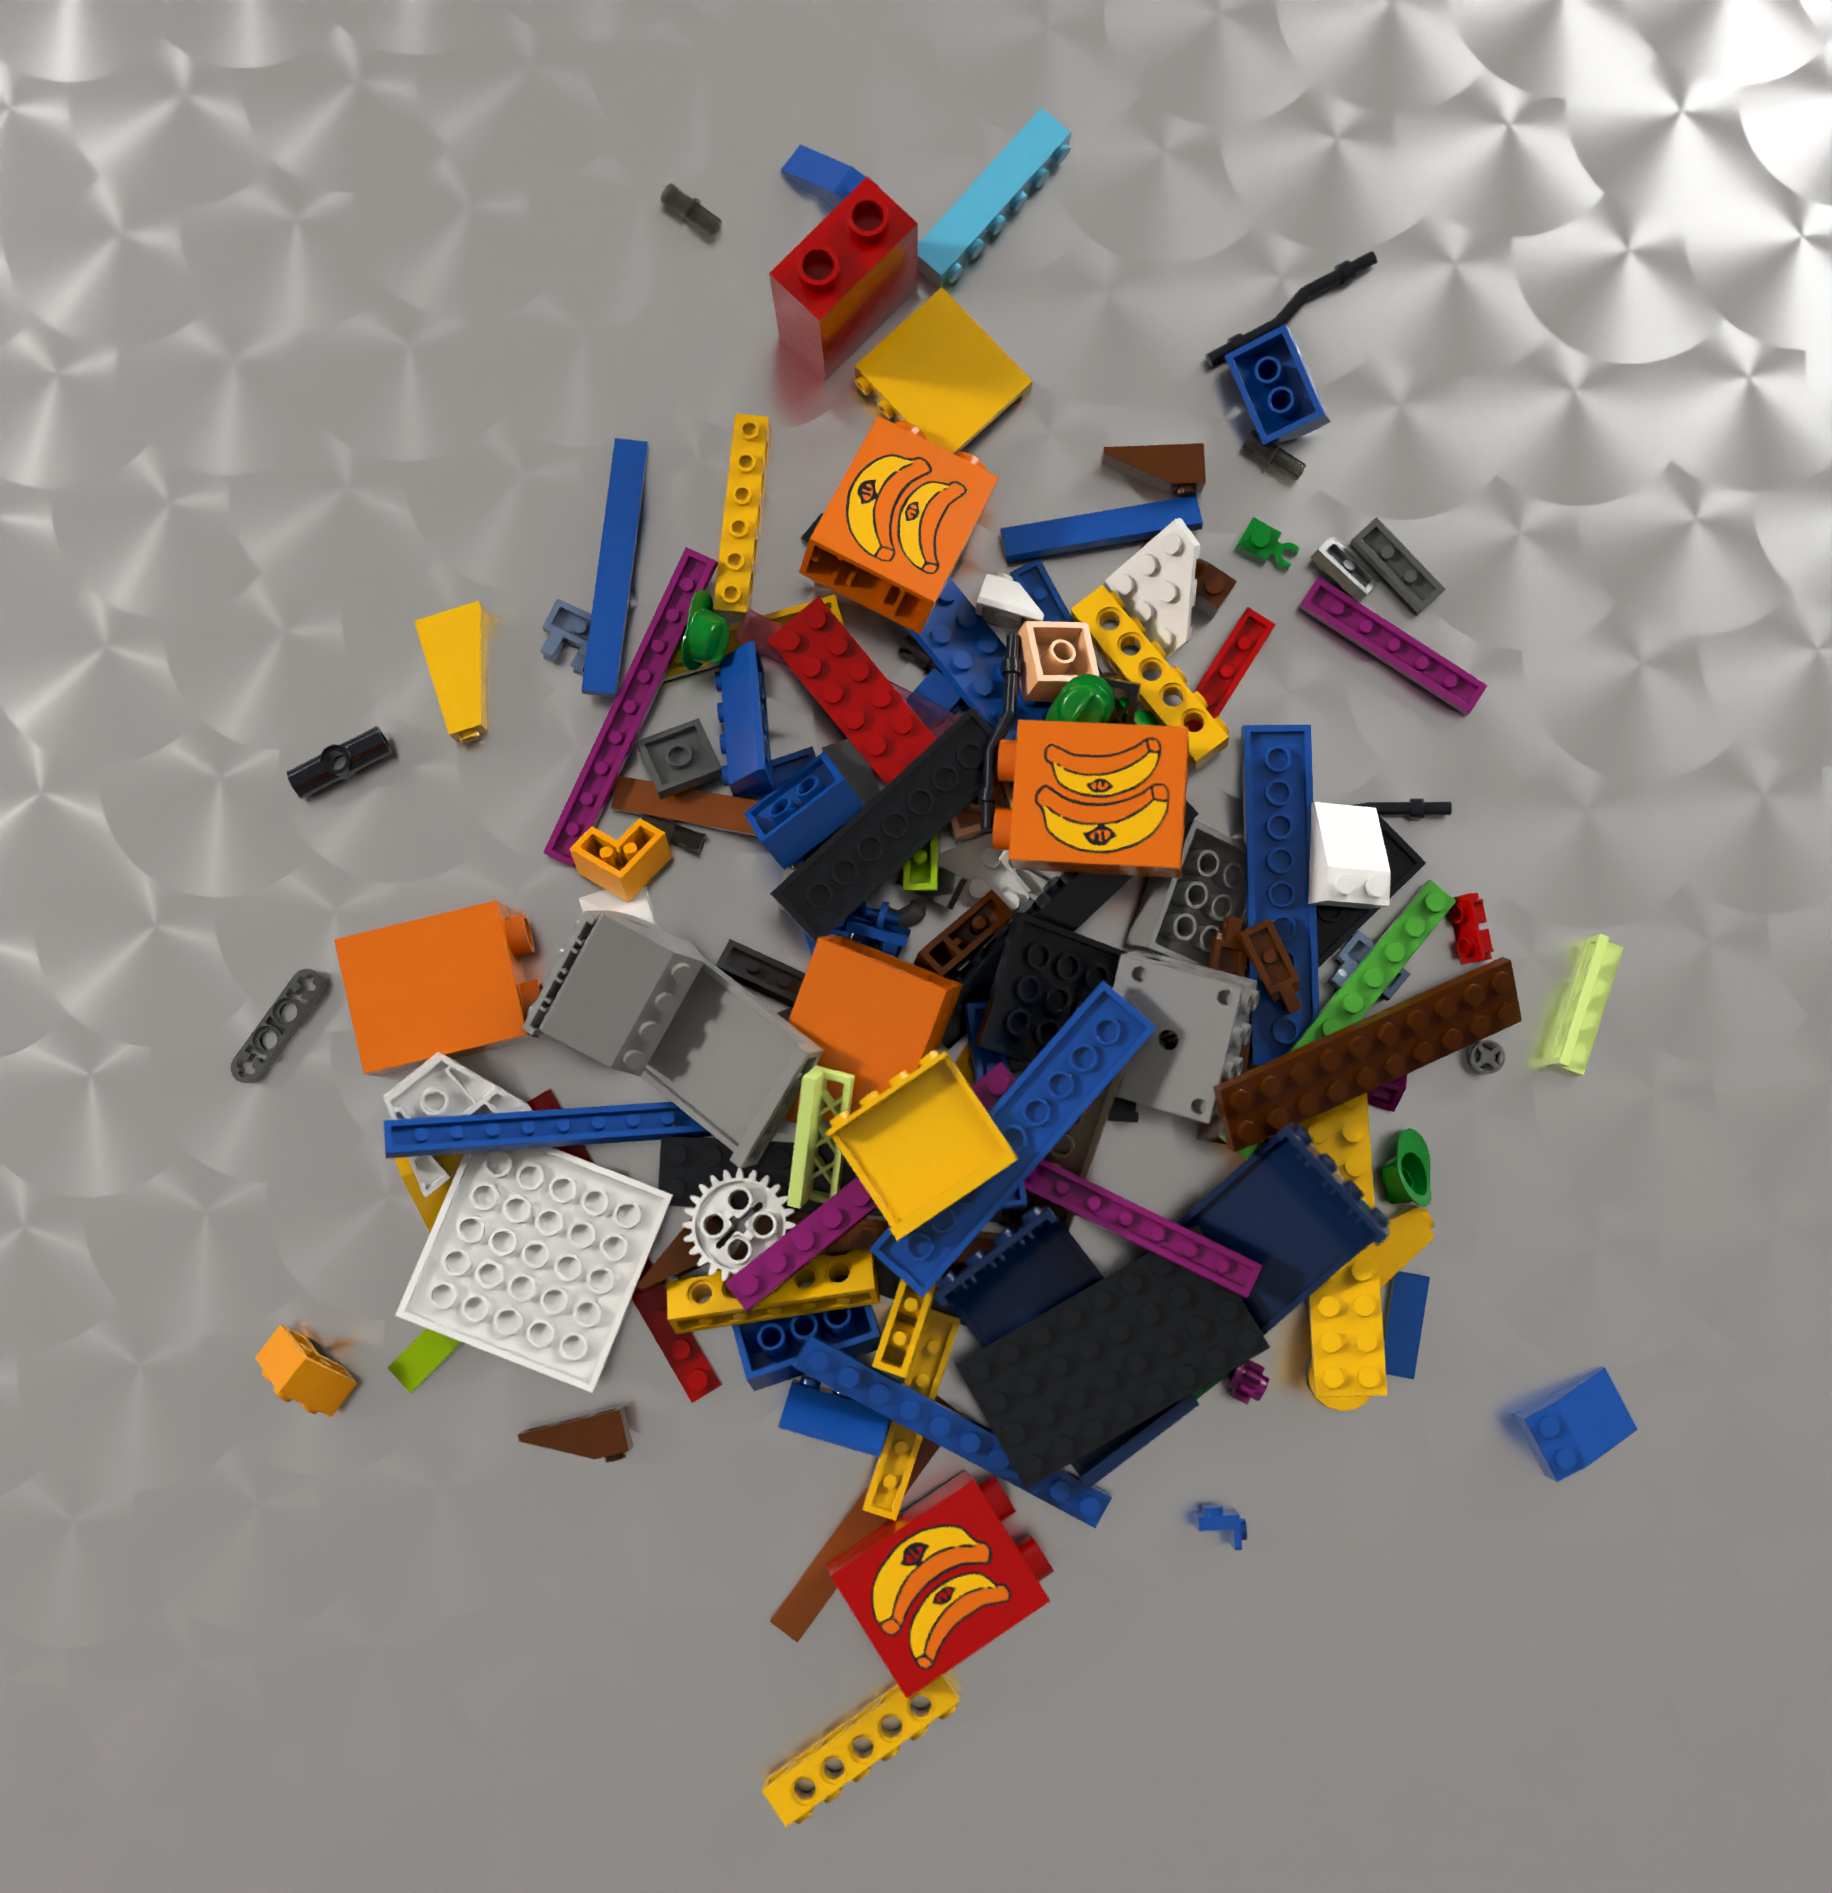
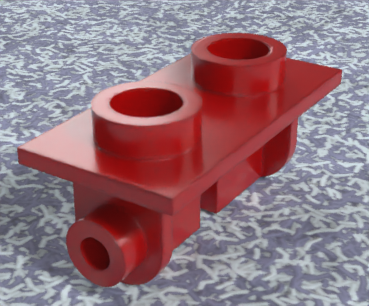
[1450,893,1494,965]

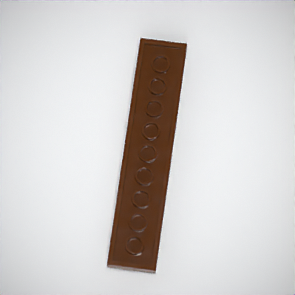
[1213,957,1522,1153]

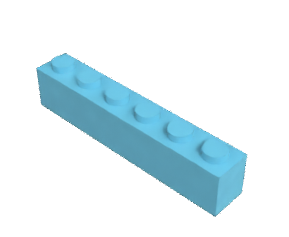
[917,107,1071,288]

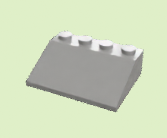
[1125,819,1247,967]
[539,911,704,1077]

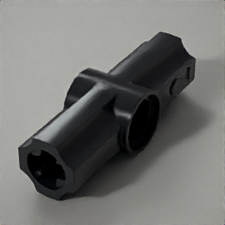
[286,726,392,799]

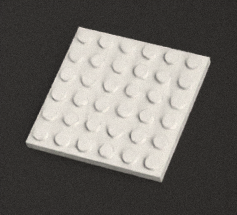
[395,1147,673,1393]

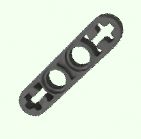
[231,969,326,1083]

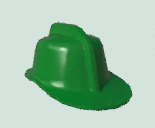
[681,589,730,670]
[1046,674,1115,723]
[1382,1128,1431,1207]

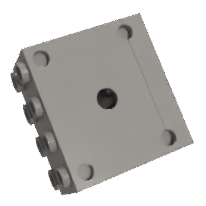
[1113,949,1260,1124]

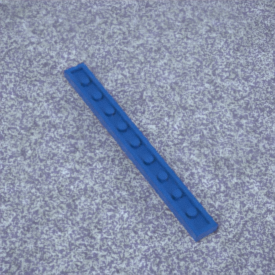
[384,1102,713,1158]
[793,1334,1112,1528]

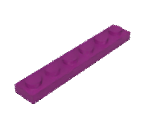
[1298,576,1488,716]

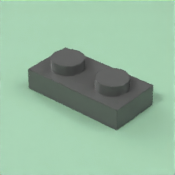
[1310,536,1380,603]

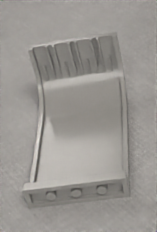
[522,910,824,1168]

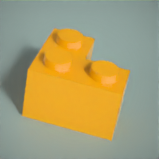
[570,818,672,903]
[255,1324,357,1417]

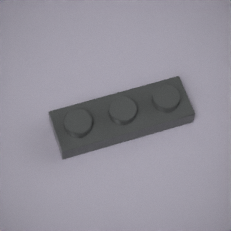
[1350,517,1445,614]
[715,939,806,1007]

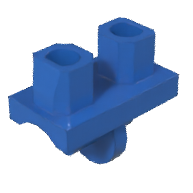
[846,901,911,958]

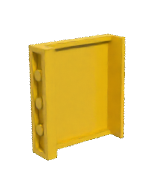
[854,287,1033,453]
[825,1050,1019,1241]

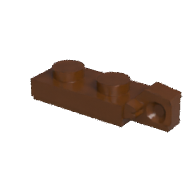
[1208,916,1247,977]
[1237,918,1302,1015]

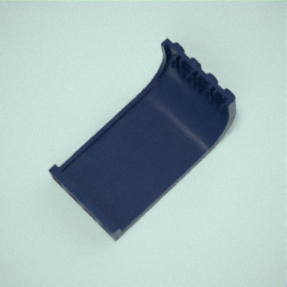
[1137,1122,1391,1390]
[934,1205,1200,1489]

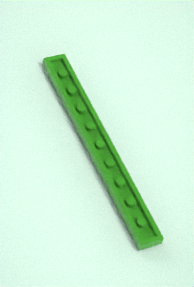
[1219,879,1456,1159]

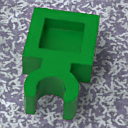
[1235,517,1300,571]

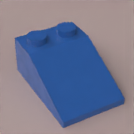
[1513,1367,1638,1482]

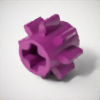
[1226,1360,1269,1404]

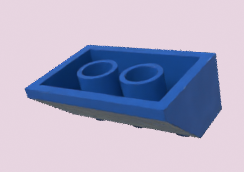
[1224,324,1331,446]
[743,752,865,870]
[778,1376,890,1458]

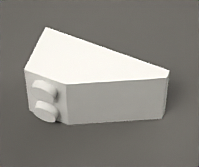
[1308,802,1391,909]

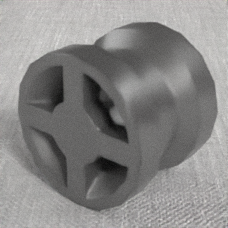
[1464,1040,1505,1075]

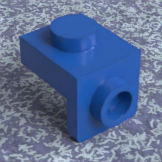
[1194,1504,1247,1550]

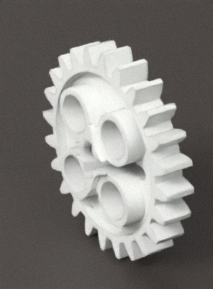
[682,1168,797,1281]

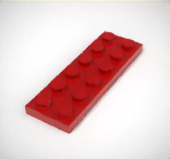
[766,596,936,785]

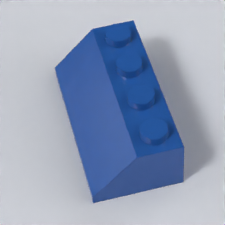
[715,641,774,797]
[732,1276,882,1391]

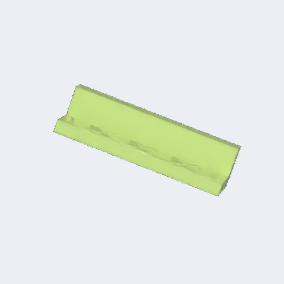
[1547,934,1624,1076]
[787,1065,855,1209]

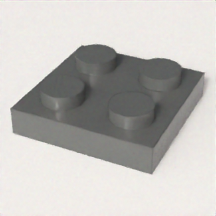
[636,718,722,800]

